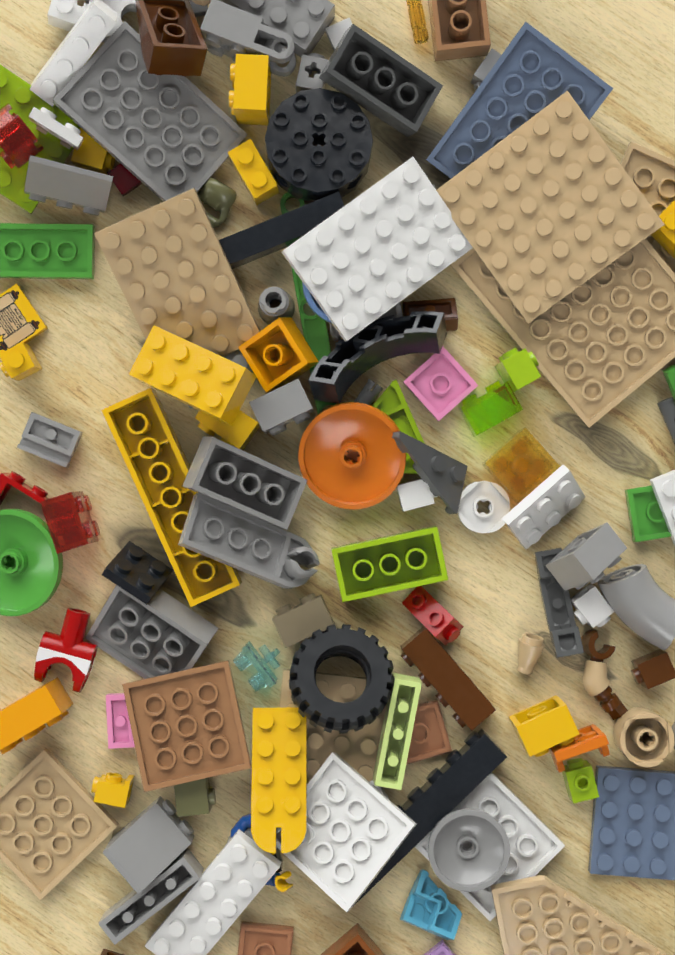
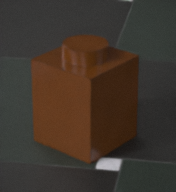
[631,649,675,689]

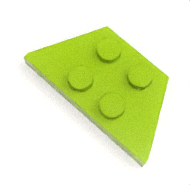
[372,379,425,474]

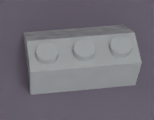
[24,155,113,216]

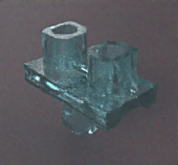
[233,641,280,691]

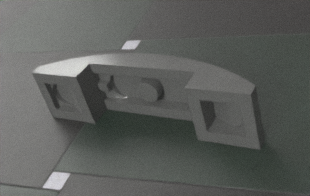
[535,548,584,658]

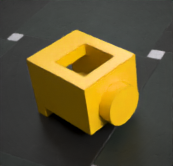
[91,773,135,808]

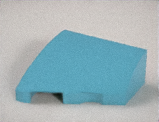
[400,869,462,940]

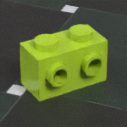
[495,347,541,394]

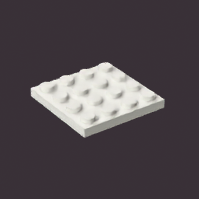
[276,752,417,912]
[415,772,565,921]

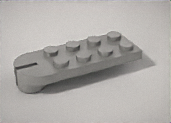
[178,493,320,589]

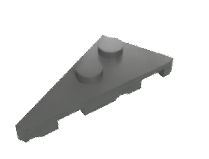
[392,431,468,514]

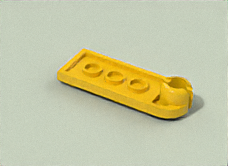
[251,707,307,854]

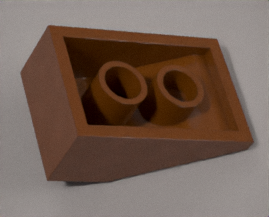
[135,0,207,77]

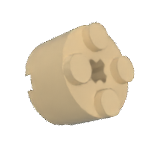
[613,707,675,767]

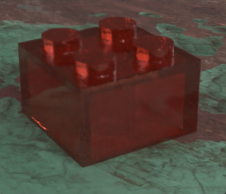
[40,491,100,554]

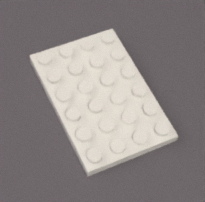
[282,157,473,342]

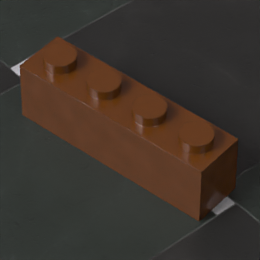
[400,626,496,731]

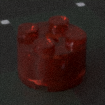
[0,103,44,169]

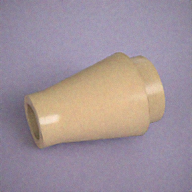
[517,633,545,675]

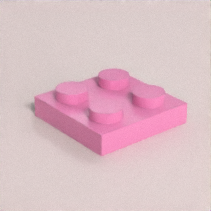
[403,346,478,421]

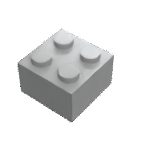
[249,379,314,436]
[545,523,627,591]

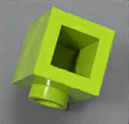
[562,758,599,804]

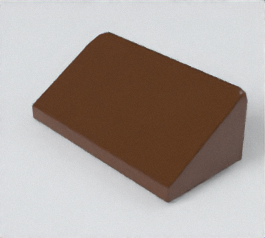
[403,298,458,331]

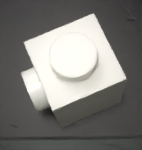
[570,584,614,628]

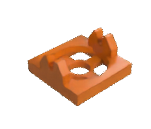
[549,724,610,773]

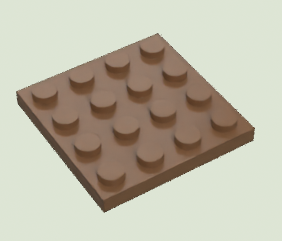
[122,660,252,792]

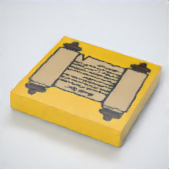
[0,283,48,354]

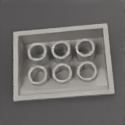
[85,585,219,679]

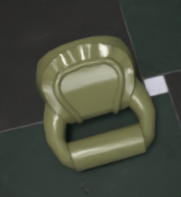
[197,177,237,228]

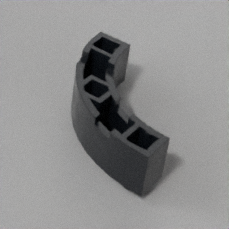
[308,311,447,404]

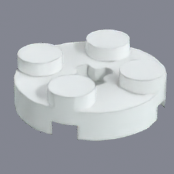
[458,481,510,534]

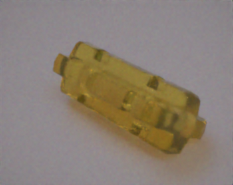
[406,0,429,44]

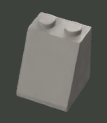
[103,796,194,894]

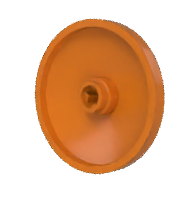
[298,402,407,510]

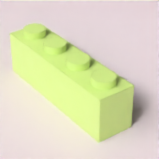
[373,673,422,790]

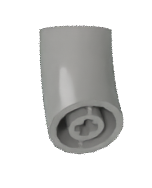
[598,564,675,651]

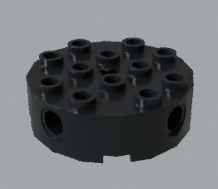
[265,88,373,201]

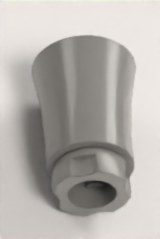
[258,287,295,324]

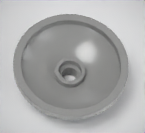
[428,809,510,892]

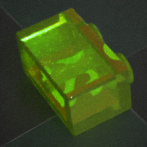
[458,380,523,436]

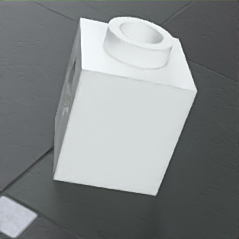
[396,479,438,512]

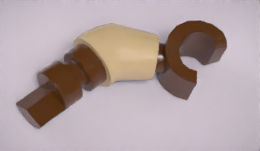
[581,629,628,720]

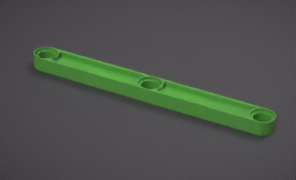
[280,192,336,414]

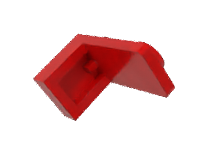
[0,471,52,506]
[402,586,464,646]

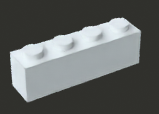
[30,0,118,107]

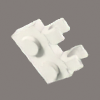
[28,107,83,150]

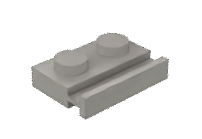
[17,412,83,468]

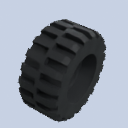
[289,624,394,734]

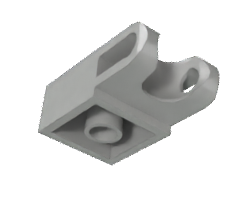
[200,0,296,77]

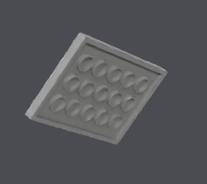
[53,21,248,201]

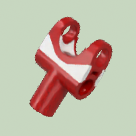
[34,608,98,693]

